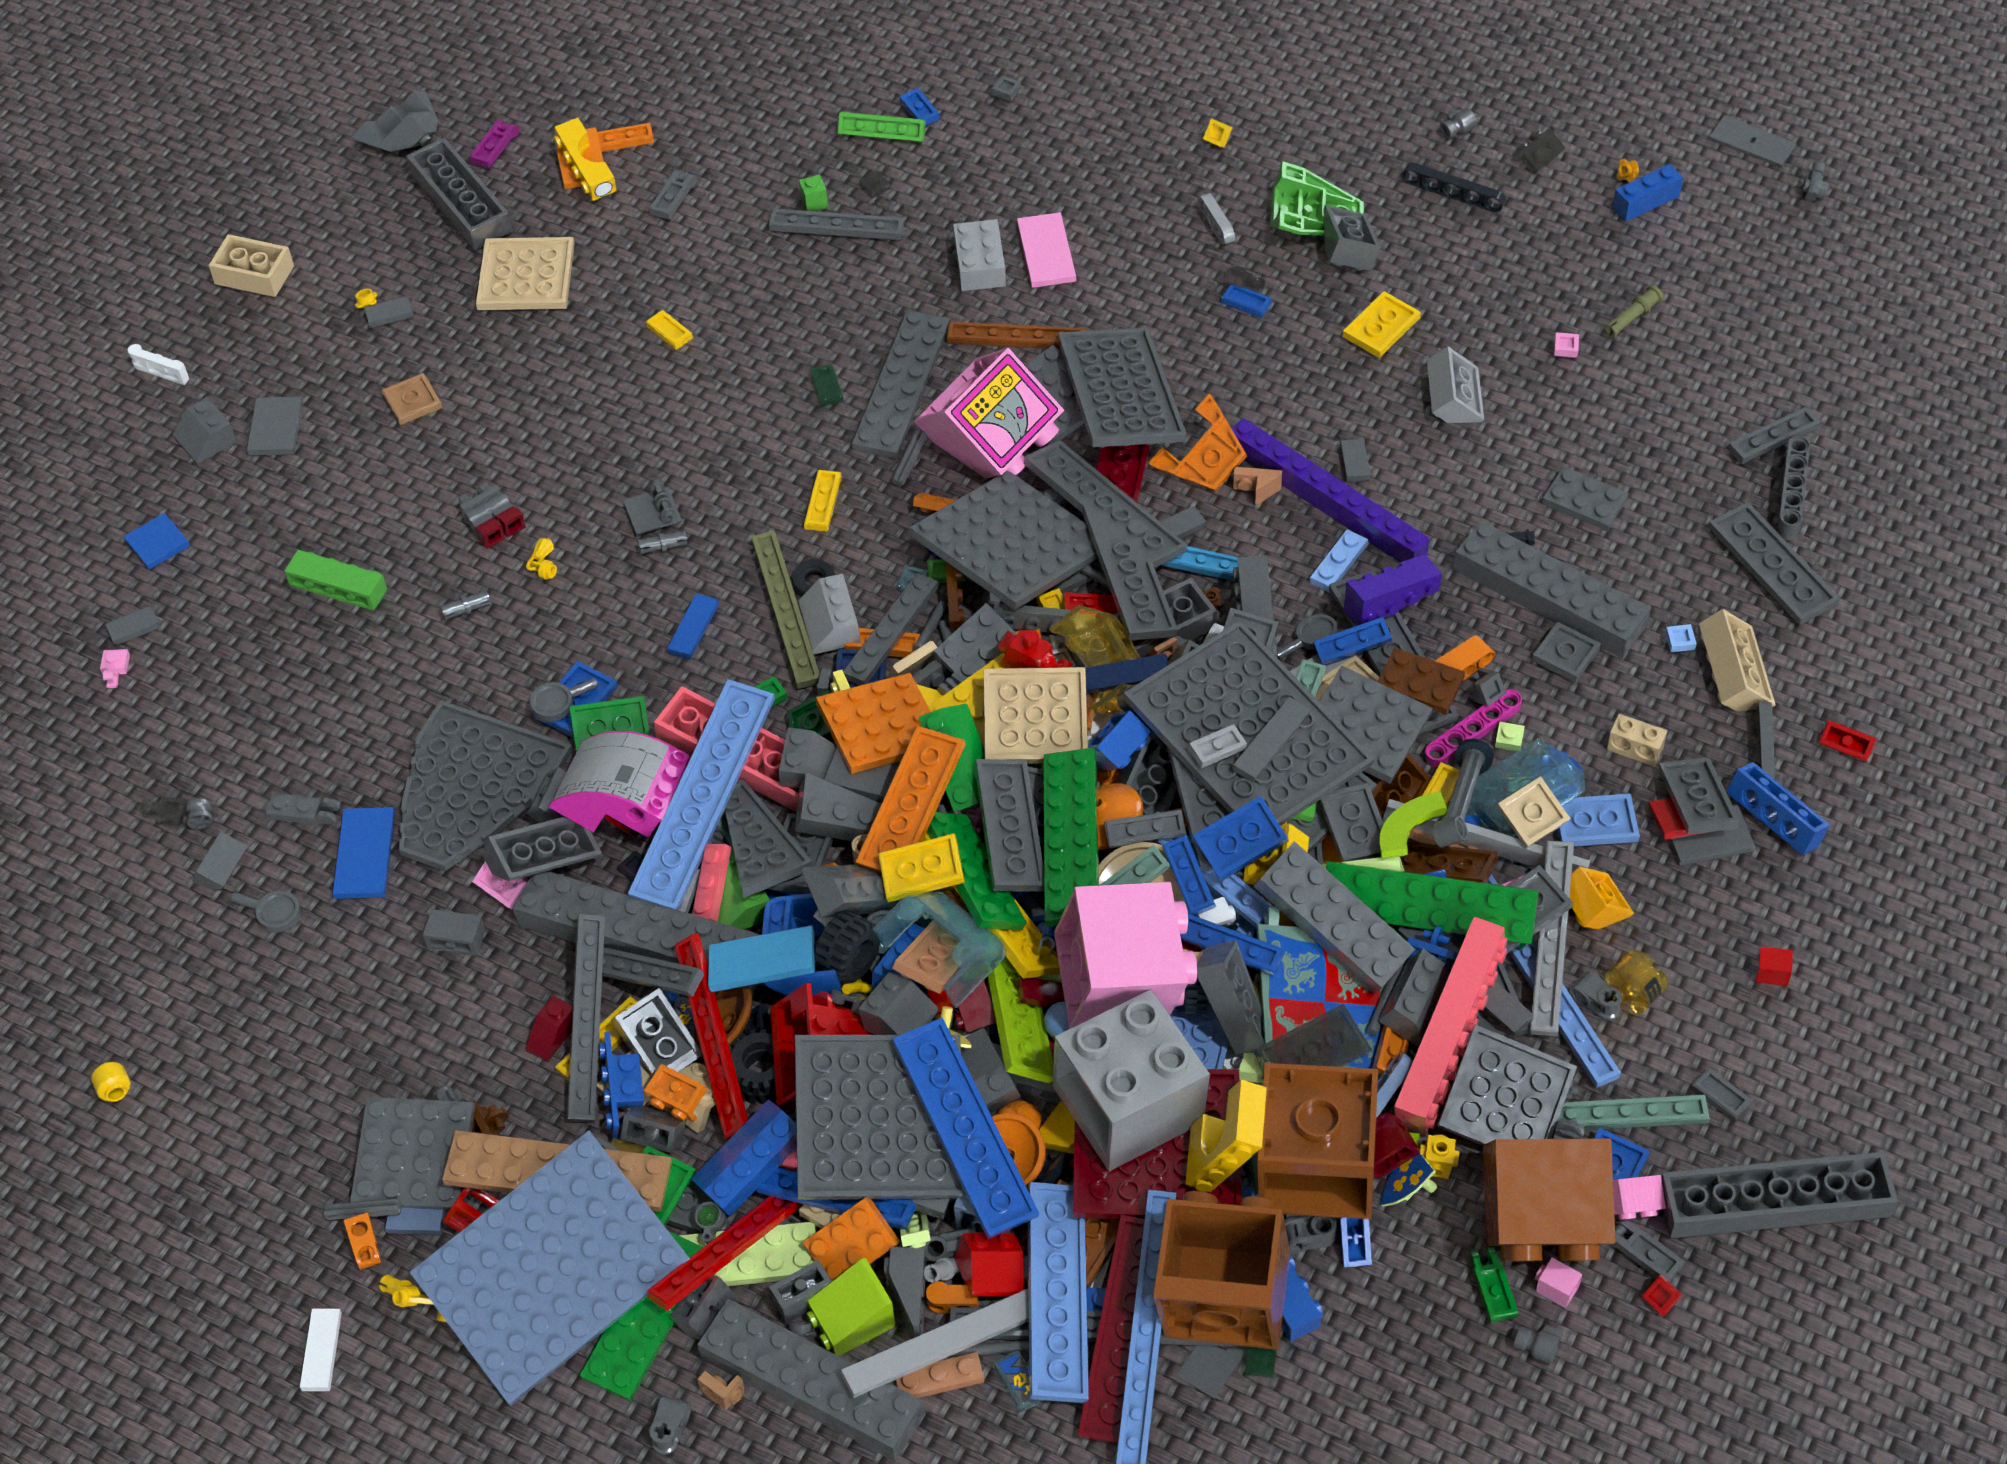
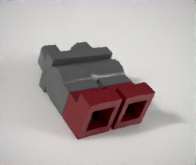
[458,482,526,549]

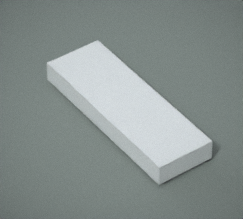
[300,1309,342,1391]

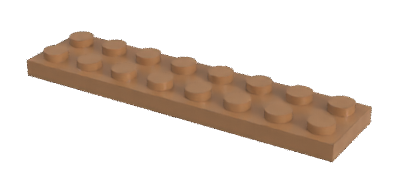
[442,1130,672,1212]

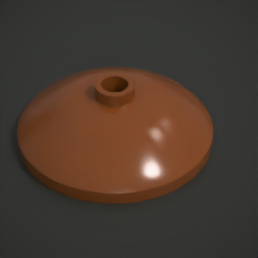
[694,985,752,1052]

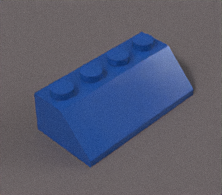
[691,1100,796,1217]

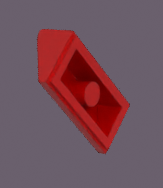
[1819,720,1877,762]

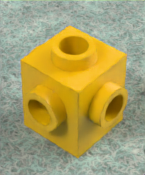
[1419,1135,1459,1179]

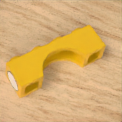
[553,118,617,201]

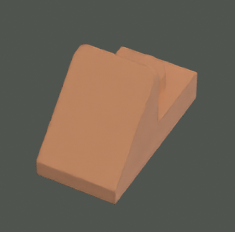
[1233,467,1282,505]

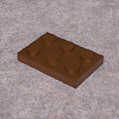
[1378,647,1465,715]

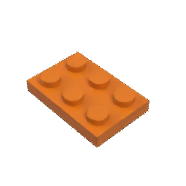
[802,1198,900,1281]

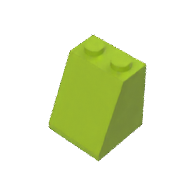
[806,1258,895,1356]

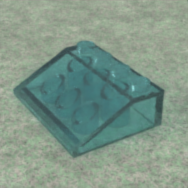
[1469,738,1586,837]

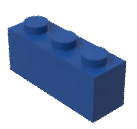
[1612,164,1683,222]

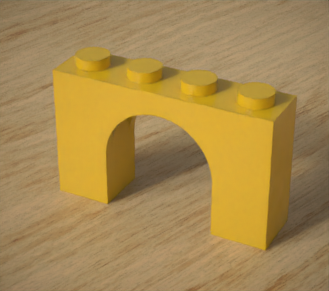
[1186,1079,1267,1192]

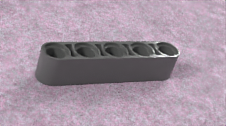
[1776,436,1810,540]

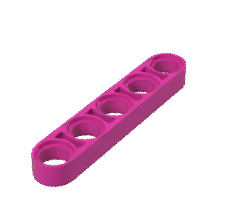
[1425,689,1522,767]

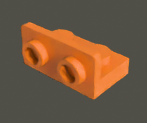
[644,1064,708,1122]

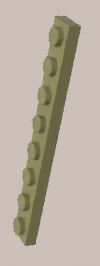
[751,530,820,689]

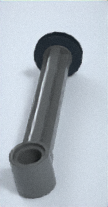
[1432,738,1494,848]

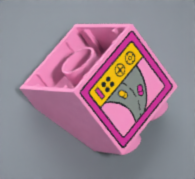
[914,348,1064,479]

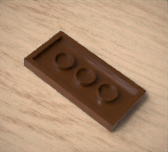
[1400,842,1498,883]

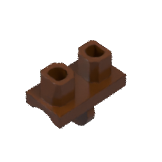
[472,1100,508,1136]

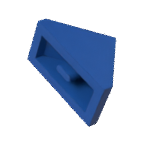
[1338,1218,1372,1267]

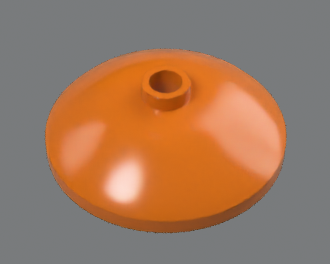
[1097,783,1143,850]
[992,1113,1046,1187]

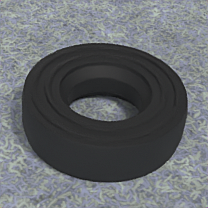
[792,559,835,597]

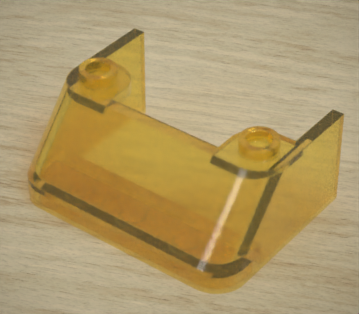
[1049,605,1140,714]

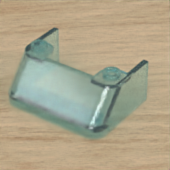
[873,891,1006,1008]

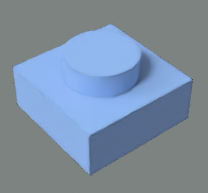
[1665,624,1696,652]

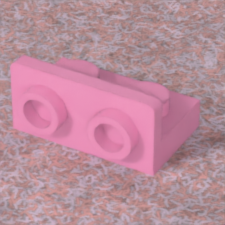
[472,861,531,909]

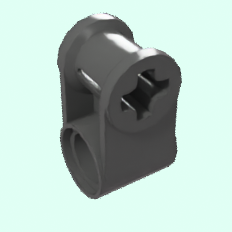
[1570,971,1622,1021]
[1284,1216,1336,1253]
[649,1395,691,1455]

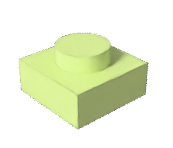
[1495,722,1525,752]

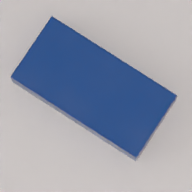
[1221,283,1272,318]

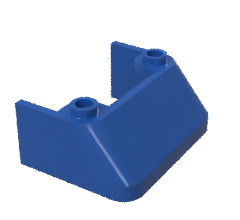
[762,893,842,996]

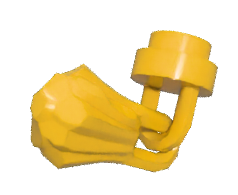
[526,538,557,580]

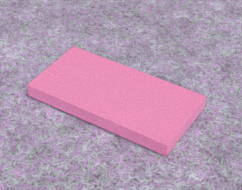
[1017,212,1076,288]

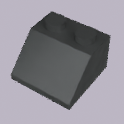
[173,397,237,464]
[779,728,836,789]
[858,972,938,1035]

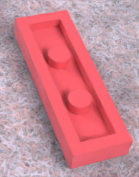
[692,844,732,922]

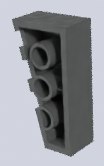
[795,773,882,841]
[1197,940,1264,1054]

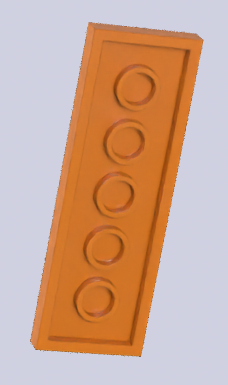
[856,726,966,874]

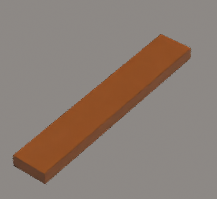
[947,322,1085,349]

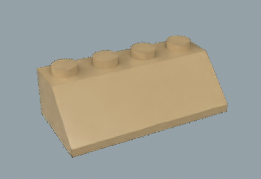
[1699,609,1776,711]

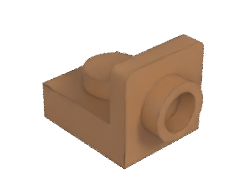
[697,1371,744,1410]

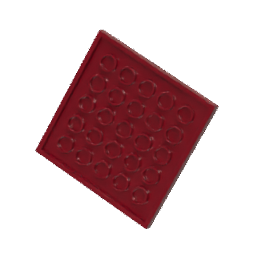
[1073,1069,1242,1219]

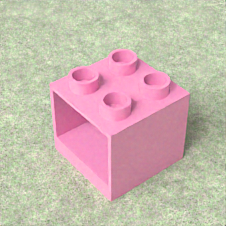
[1054,882,1197,1029]

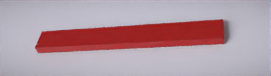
[674,933,748,1140]
[647,1196,804,1311]

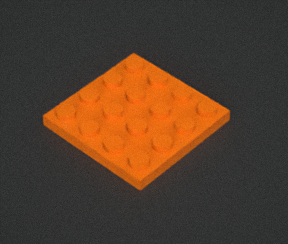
[816,673,931,774]

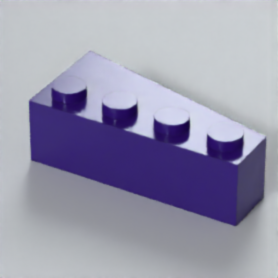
[1343,554,1442,626]

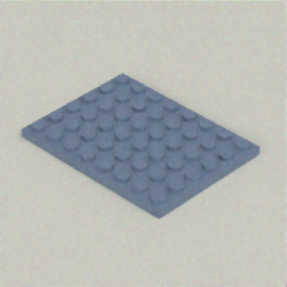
[410,1131,690,1405]

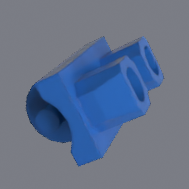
[1407,926,1458,971]

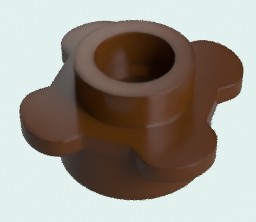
[1202,587,1225,610]

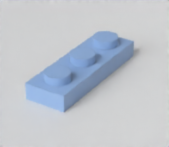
[1310,529,1368,593]

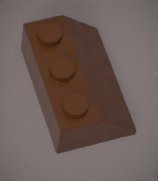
[1365,753,1431,819]

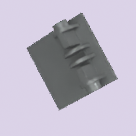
[623,480,682,535]

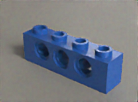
[1726,762,1830,855]

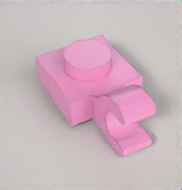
[100,649,130,688]

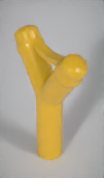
[842,980,872,995]

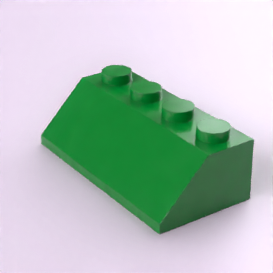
[918,703,985,814]

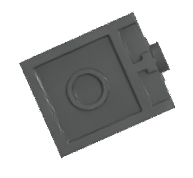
[981,588,1095,634]

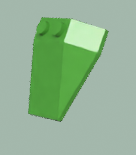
[1270,161,1364,236]

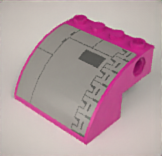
[549,731,691,837]

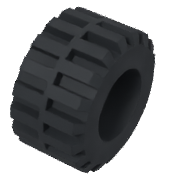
[815,910,881,984]
[730,1029,777,1104]

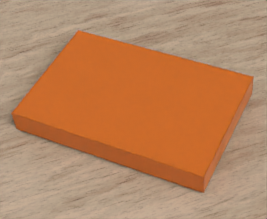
[554,127,604,189]

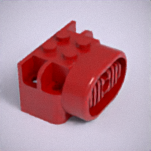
[771,983,874,1111]

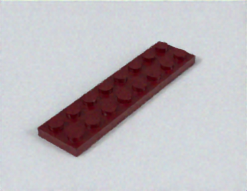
[1078,1215,1145,1445]

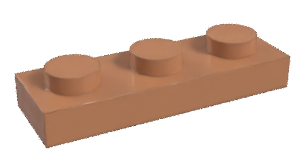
[896,1352,984,1398]

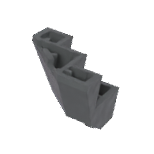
[352,90,438,152]

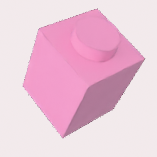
[1535,1258,1582,1308]

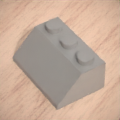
[1427,346,1484,423]
[798,574,861,654]

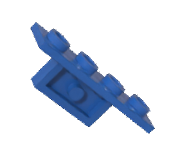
[599,1032,644,1140]

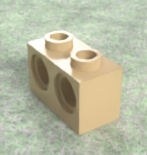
[1607,714,1667,767]

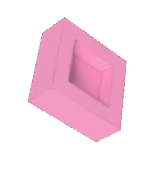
[1554,332,1579,358]

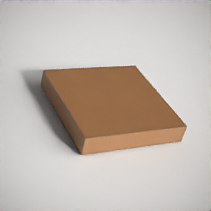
[381,373,442,425]

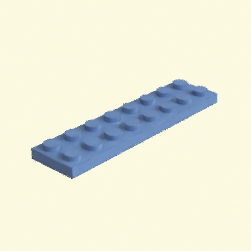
[1028,1182,1089,1403]

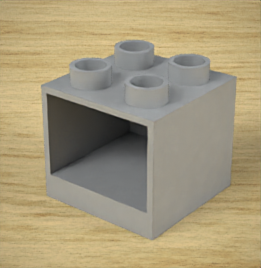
[1053,989,1210,1171]

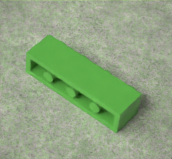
[285,550,387,611]

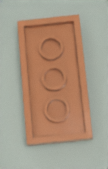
[892,916,982,994]

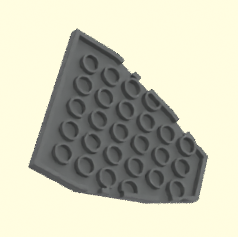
[399,700,573,871]

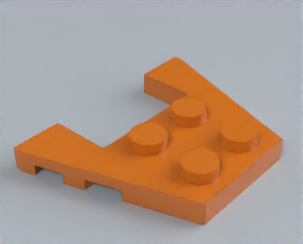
[1149,394,1247,492]

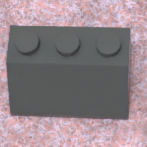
[1378,949,1449,1048]

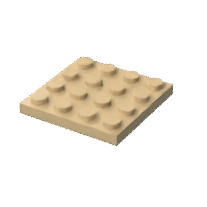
[476,237,575,310]
[984,667,1088,764]

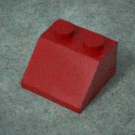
[954,1232,1024,1296]

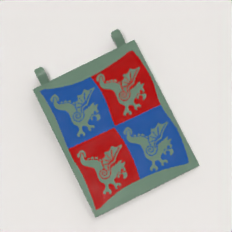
[1256,906,1385,1079]

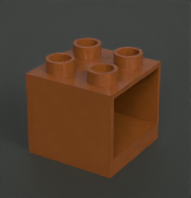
[1258,1063,1378,1219]
[1483,1139,1615,1261]
[1153,1191,1290,1350]

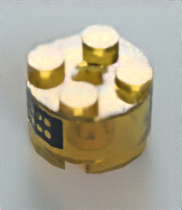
[1605,950,1668,1014]

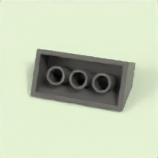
[482,817,602,881]
[801,864,907,917]

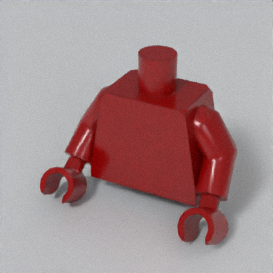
[998,630,1074,669]

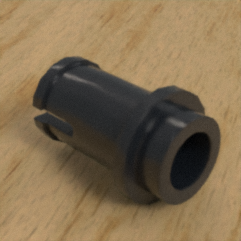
[1505,529,1535,545]

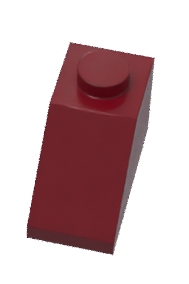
[955,971,997,1033]
[526,995,573,1063]

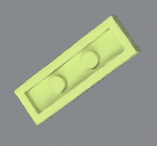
[900,1212,931,1248]

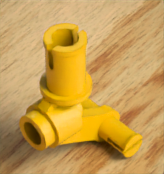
[379,1274,447,1322]

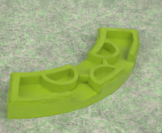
[1380,791,1447,859]

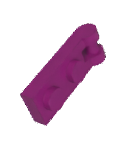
[469,120,519,168]

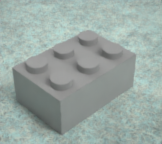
[953,219,1006,291]

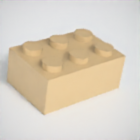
[209,234,294,297]

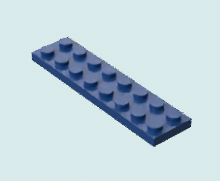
[892,1017,1039,1239]

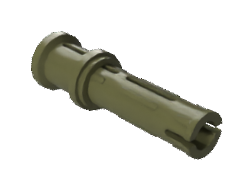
[1604,285,1664,337]

